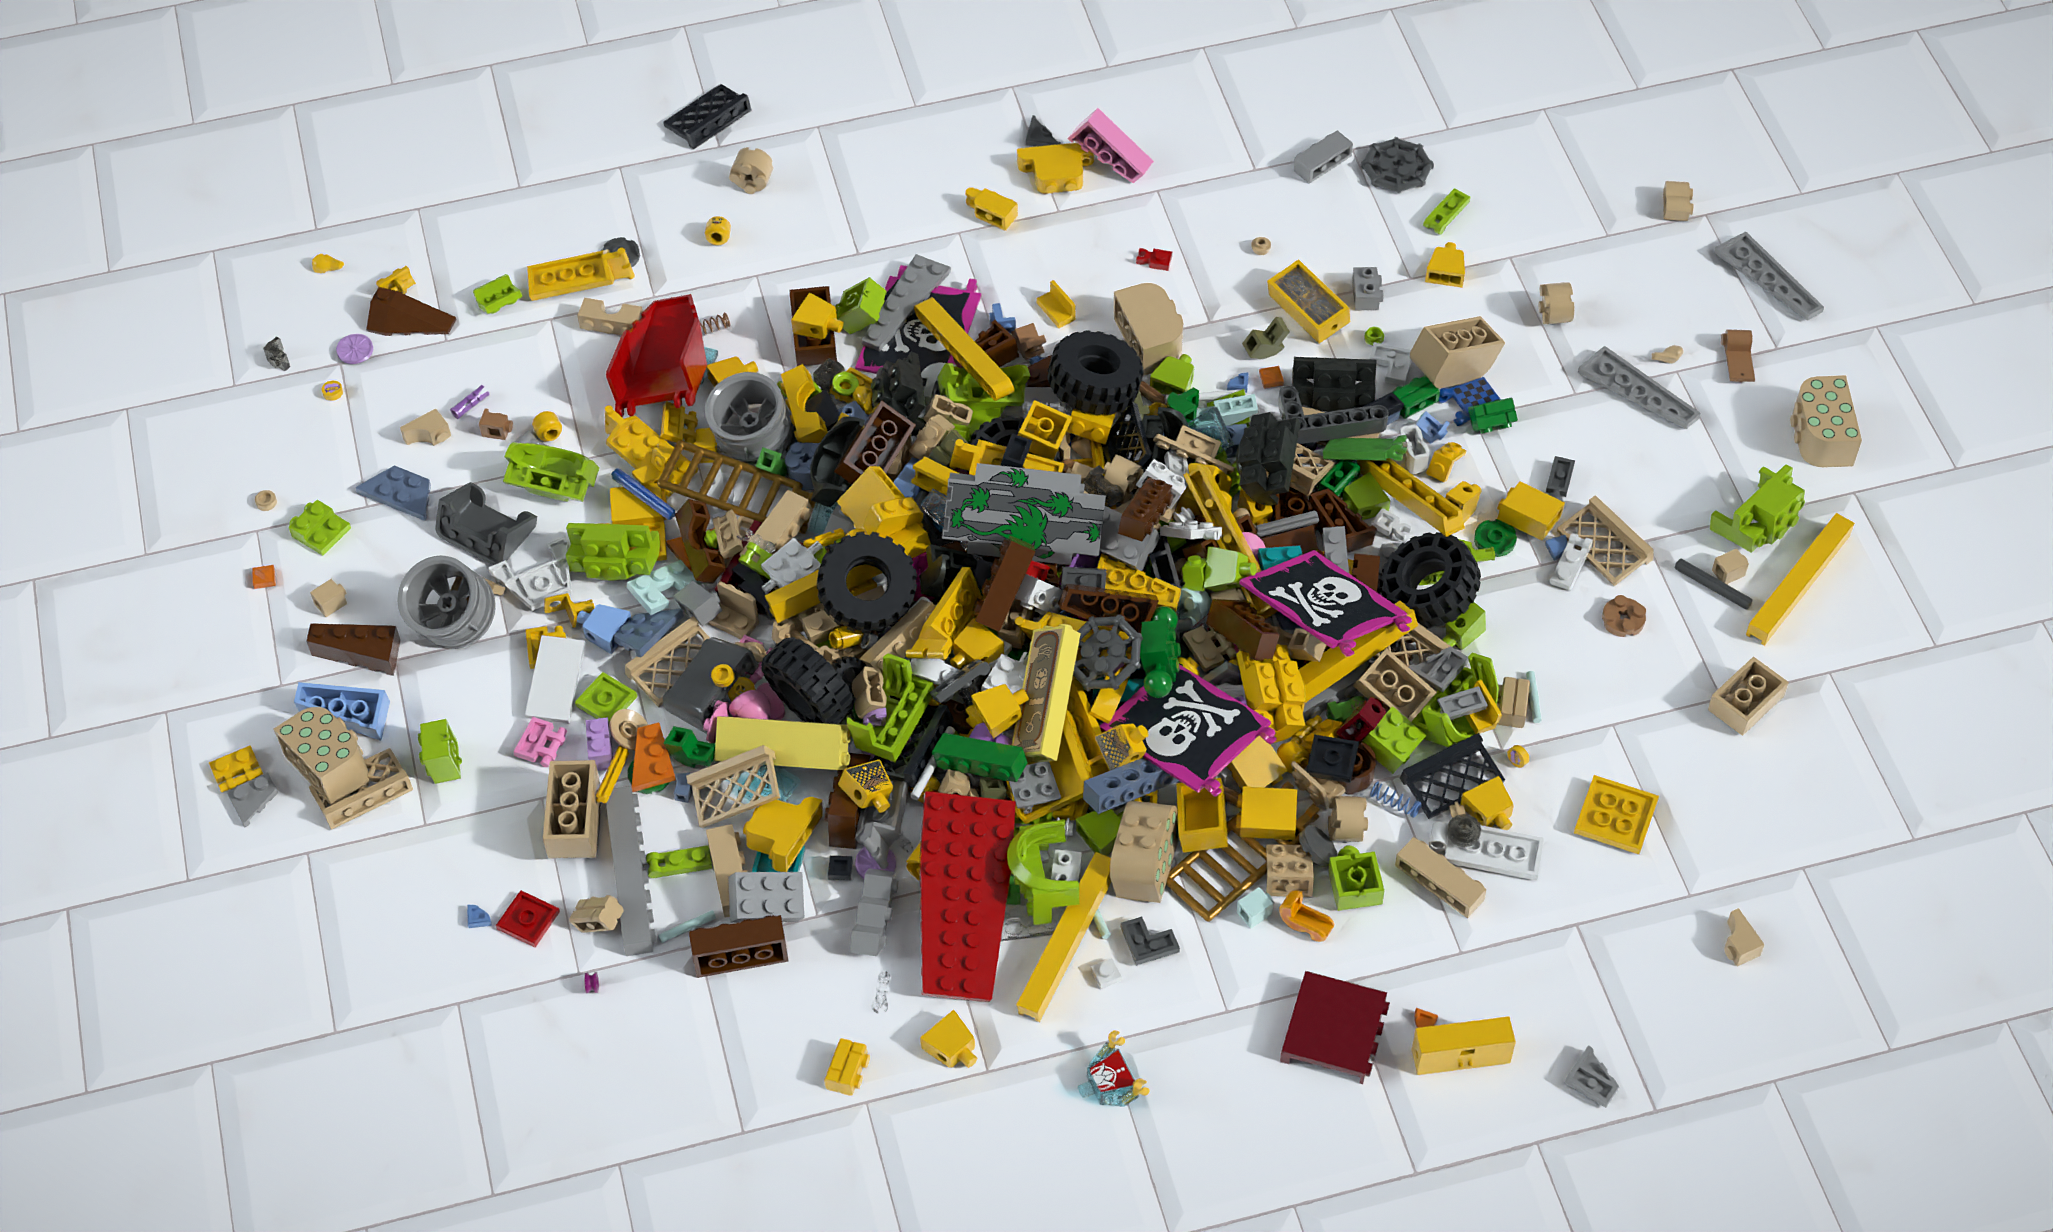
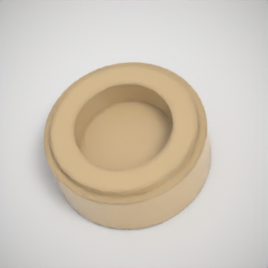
[255,490,277,511]

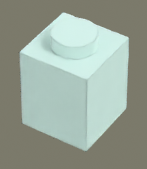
[1237,887,1274,928]

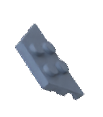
[356,465,431,521]
[613,608,684,657]

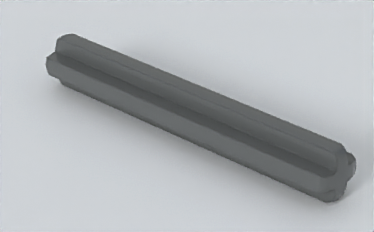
[1674,558,1753,610]

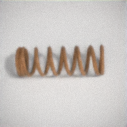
[700,312,730,335]

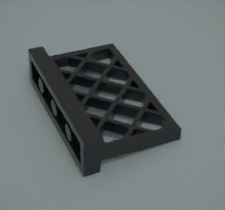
[663,84,752,149]
[1101,402,1151,466]
[872,704,954,788]
[1400,733,1505,819]

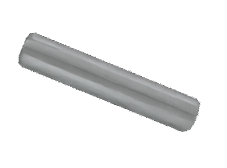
[1256,511,1319,538]

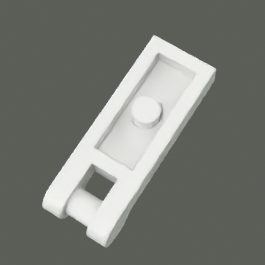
[1550,533,1593,591]

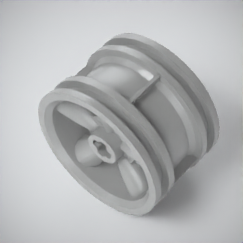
[705,372,794,466]
[397,555,496,649]

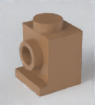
[479,408,513,440]

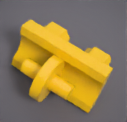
[376,266,416,294]

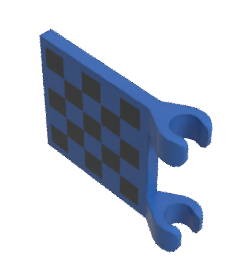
[1439,377,1501,426]

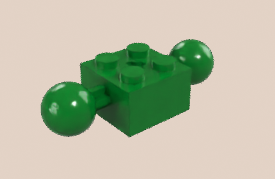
[1140,606,1181,698]

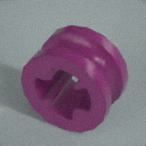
[585,972,599,994]

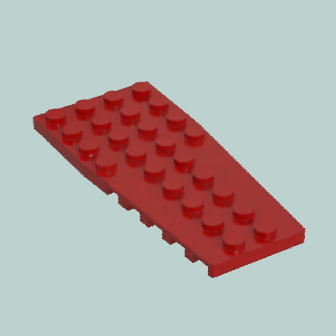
[919,791,1016,1002]

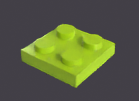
[575,672,638,725]

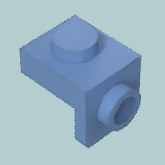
[989,303,1016,333]
[1415,411,1450,444]

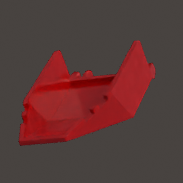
[606,294,707,417]

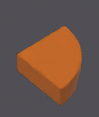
[1414,1008,1438,1028]

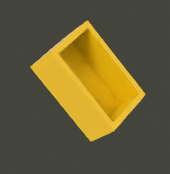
[1176,778,1228,853]

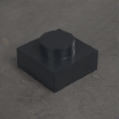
[828,855,853,881]

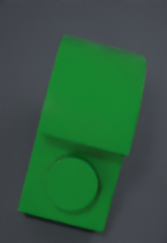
[1167,387,1199,426]
[663,726,715,769]

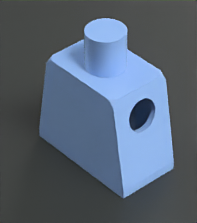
[577,604,631,654]

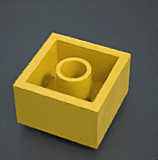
[1018,400,1073,460]

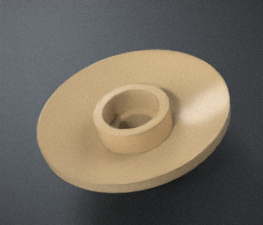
[609,709,648,750]

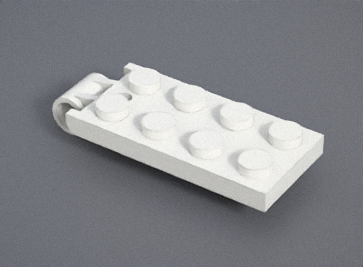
[1429,820,1544,881]

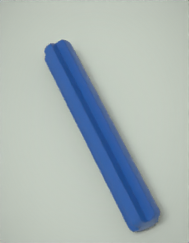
[611,468,676,520]

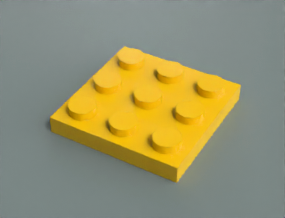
[1574,775,1659,855]

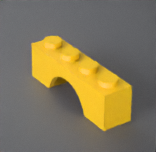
[781,364,828,443]

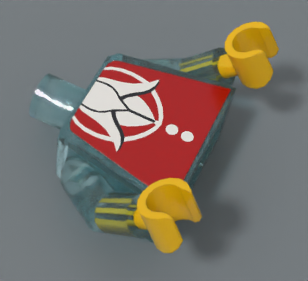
[1078,1030,1150,1107]

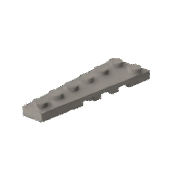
[1714,231,1824,321]
[861,254,951,352]
[1578,345,1701,430]

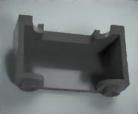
[435,482,538,565]
[663,637,759,734]

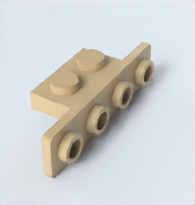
[1153,425,1235,474]

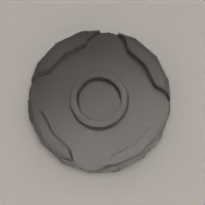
[601,237,640,267]
[1299,825,1337,868]

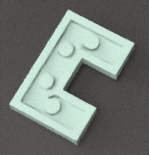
[627,560,702,615]

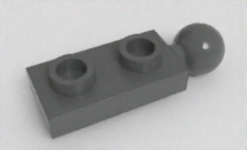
[1545,456,1575,501]

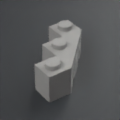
[850,868,899,956]

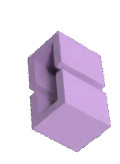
[585,717,613,771]

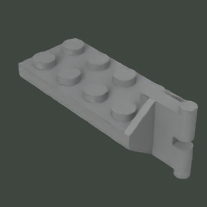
[855,759,909,869]

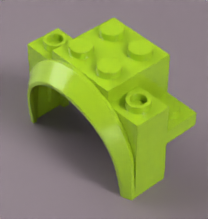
[1710,464,1805,553]

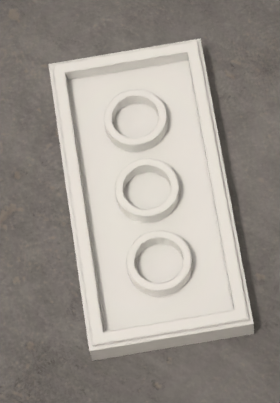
[525,635,586,723]

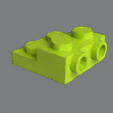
[289,499,351,556]

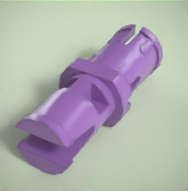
[450,385,490,419]

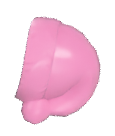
[728,690,771,719]

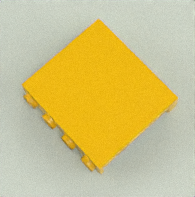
[1006,709,1094,824]

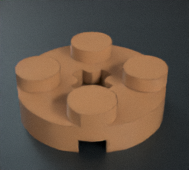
[1602,595,1646,637]

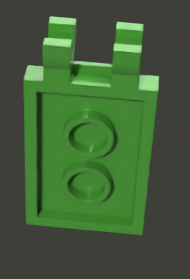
[1323,435,1407,461]

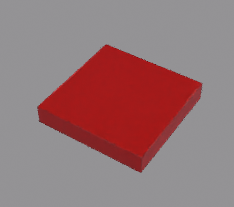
[496,890,560,948]

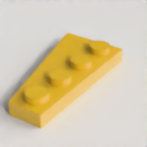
[1097,553,1181,612]

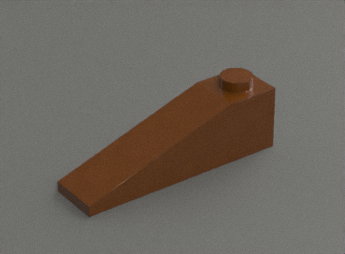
[366,287,457,336]

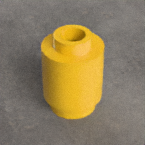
[829,626,863,650]

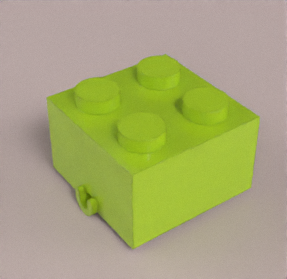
[835,277,887,335]
[1362,706,1427,774]
[418,719,462,784]
[1328,851,1385,911]

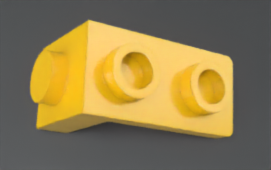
[694,428,717,464]
[1426,442,1467,482]

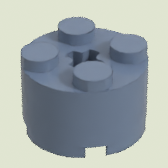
[785,442,819,490]

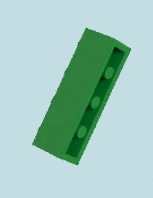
[932,733,1028,782]

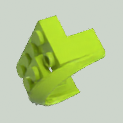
[1412,652,1499,747]
[847,653,934,762]
[1007,819,1079,925]

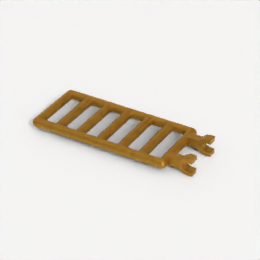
[657,440,819,535]
[1166,781,1320,922]

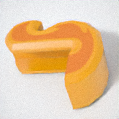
[1279,890,1335,942]

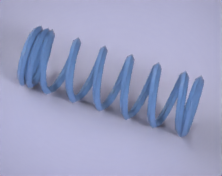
[1370,781,1421,818]

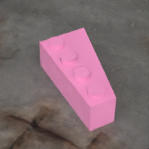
[1067,108,1154,184]

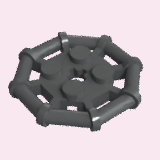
[1361,137,1434,194]
[1073,615,1143,691]

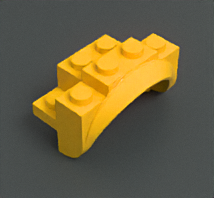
[1236,644,1306,743]

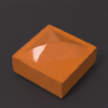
[1259,366,1284,389]
[252,565,276,589]

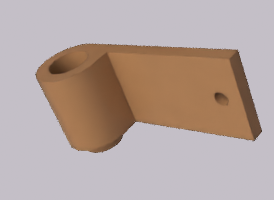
[1721,329,1755,383]

